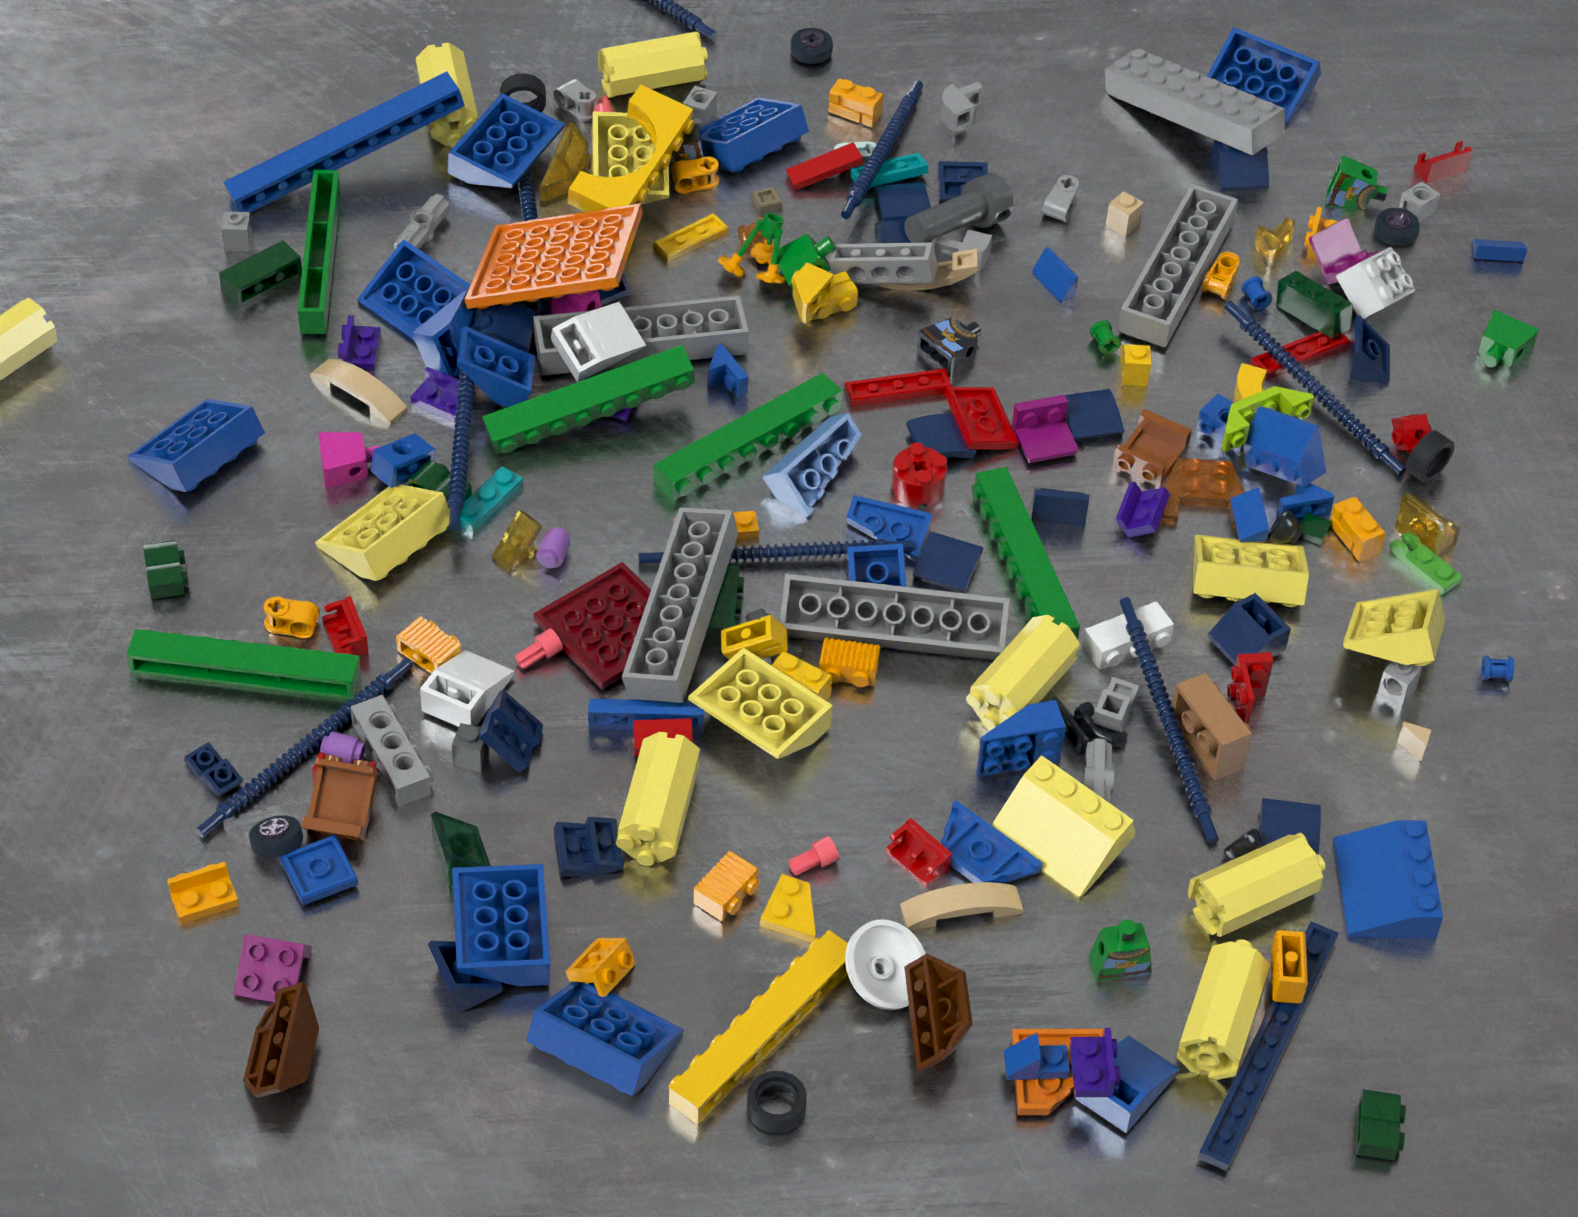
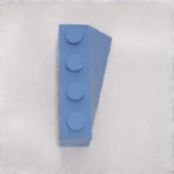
[762,413,862,517]

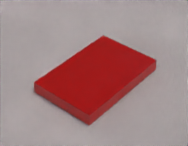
[944,387,1019,450]

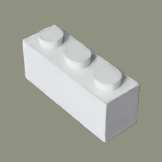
[1082,601,1174,670]

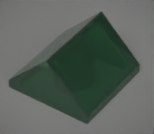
[431,811,491,886]

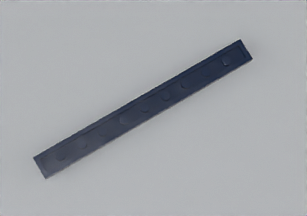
[1198,921,1339,1171]

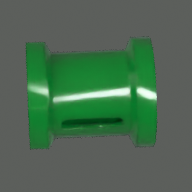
[1090,320,1121,355]

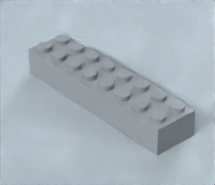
[1105,48,1285,155]
[1117,184,1238,348]
[534,295,749,376]
[622,507,738,703]
[779,574,1010,660]

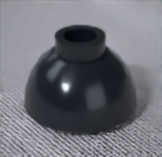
[1267,509,1303,545]
[1224,828,1262,860]

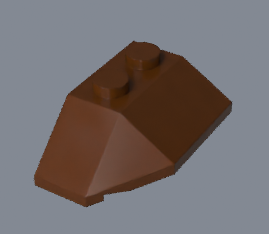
[904,953,973,1073]
[243,982,319,1098]

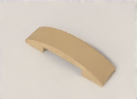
[878,249,979,291]
[310,359,407,425]
[900,882,1023,931]

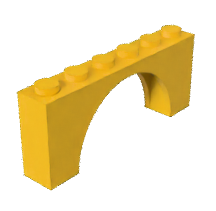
[568,84,694,212]

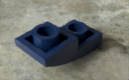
[184,742,243,797]

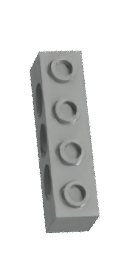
[829,243,938,284]
[350,695,434,807]

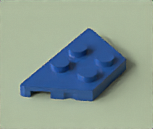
[940,800,1043,883]

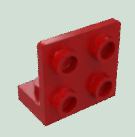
[1227,652,1273,725]

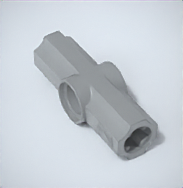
[394,194,450,249]
[1083,738,1114,804]

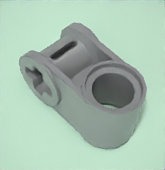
[553,79,596,122]
[1042,175,1079,222]

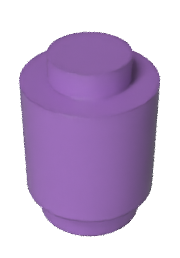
[536,527,570,568]
[320,731,366,764]

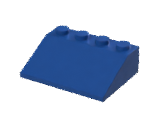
[1206,27,1321,124]
[448,93,565,188]
[699,97,809,173]
[356,239,476,341]
[127,399,265,492]
[1333,820,1443,938]
[452,864,550,986]
[526,982,684,1096]

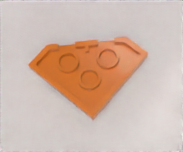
[1011,1029,1104,1115]

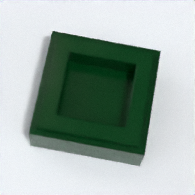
[1299,512,1332,546]

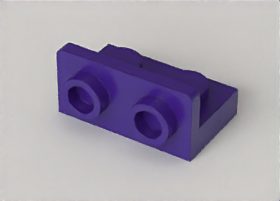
[338,315,381,371]
[410,367,459,423]
[1116,482,1170,538]
[1070,1028,1121,1097]

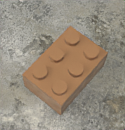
[1172,673,1252,781]

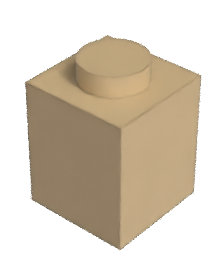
[1106,191,1144,237]

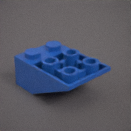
[412,290,476,378]
[976,700,1066,776]
[1075,1036,1180,1133]

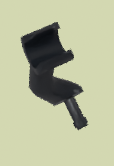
[1074,702,1128,748]

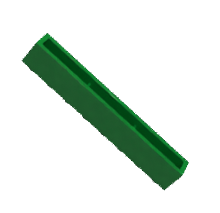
[297,170,341,334]
[482,345,695,455]
[653,373,842,501]
[972,467,1080,640]
[126,629,361,700]

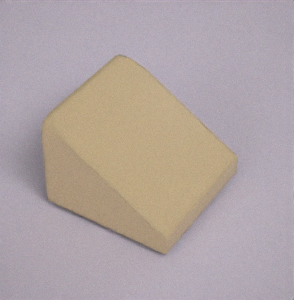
[1398,721,1431,762]

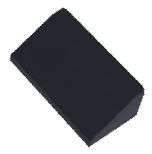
[1052,696,1092,755]

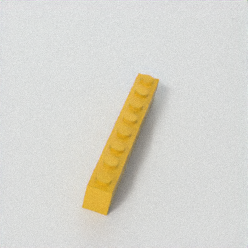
[669,930,848,1125]

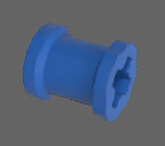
[1241,276,1272,311]
[1481,655,1514,682]

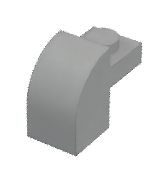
[940,82,984,132]
[934,230,992,273]
[1093,677,1139,733]

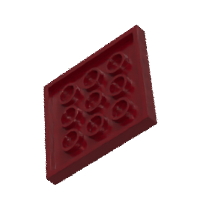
[533,562,651,690]

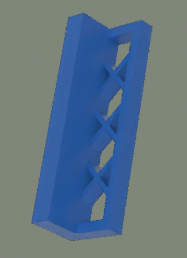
[588,699,704,732]

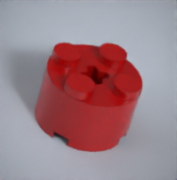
[891,443,947,507]

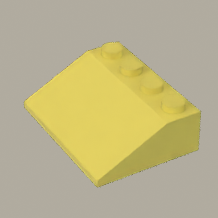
[591,111,669,205]
[315,484,450,581]
[1193,535,1309,607]
[1343,589,1445,666]
[688,647,833,759]
[991,755,1135,899]

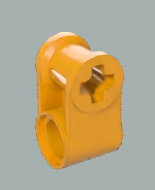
[670,157,719,194]
[1201,252,1240,300]
[263,597,320,639]

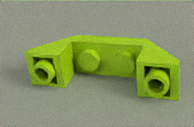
[1221,386,1314,452]

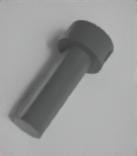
[904,173,1014,243]

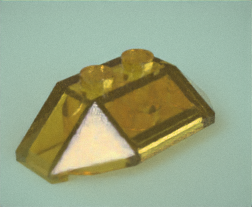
[539,121,592,206]

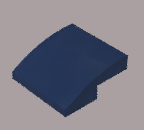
[938,161,988,201]
[874,183,931,221]
[1065,389,1124,442]
[906,413,977,460]
[913,531,983,593]
[479,689,544,772]
[1259,798,1321,854]
[554,817,624,877]

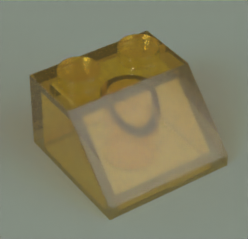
[1393,492,1461,557]

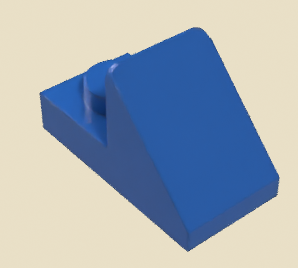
[707,344,749,398]
[1276,483,1334,521]
[1003,1033,1070,1080]

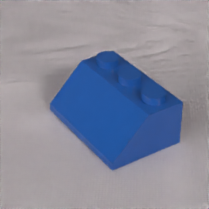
[1243,406,1326,487]

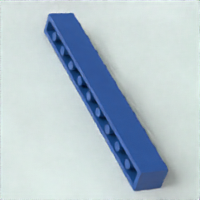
[223,71,465,213]

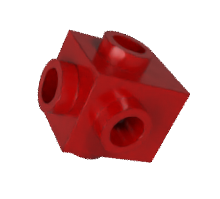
[1391,414,1432,454]

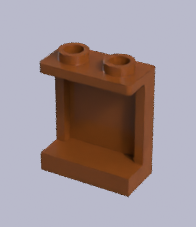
[1112,409,1192,487]
[301,755,378,841]

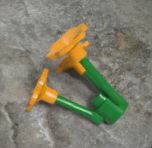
[718,213,787,284]

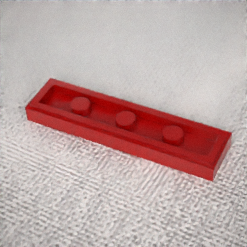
[1250,331,1351,381]
[844,368,952,407]

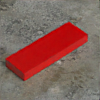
[786,142,864,191]

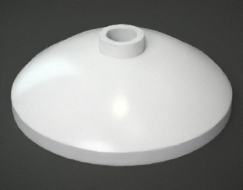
[845,919,925,1010]

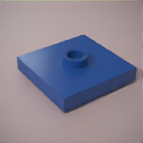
[280,835,359,906]

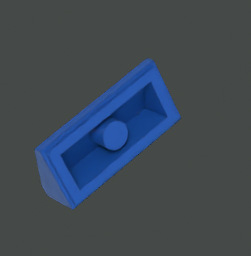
[1472,239,1527,262]
[1032,247,1078,302]
[1230,488,1269,543]

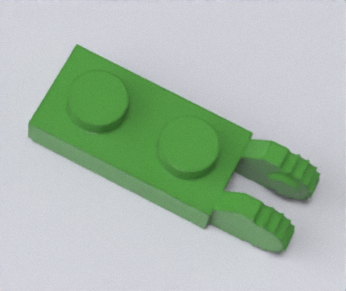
[1389,531,1463,595]

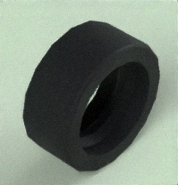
[500,73,546,113]
[1406,430,1455,483]
[747,1071,807,1134]

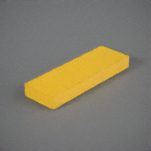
[653,213,729,263]

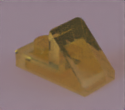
[1254,217,1295,268]
[491,510,543,572]

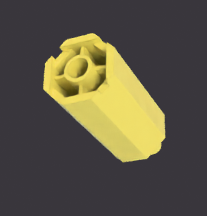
[598,32,708,98]
[416,42,478,148]
[0,297,58,380]
[966,615,1080,730]
[616,732,700,866]
[1188,833,1326,937]
[1176,940,1271,1080]

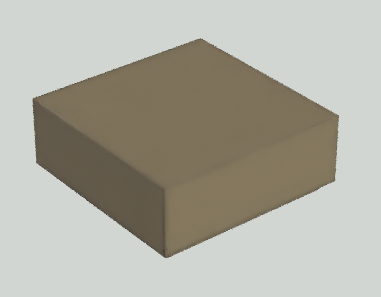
[751,187,783,214]

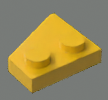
[760,874,816,943]

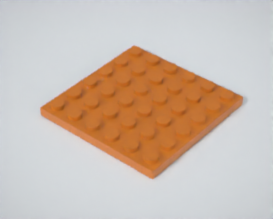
[465,203,643,309]

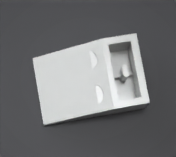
[1336,247,1415,319]
[551,302,646,382]
[420,650,515,727]

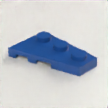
[846,495,932,563]

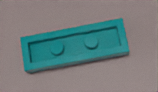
[851,152,929,189]
[460,466,523,533]

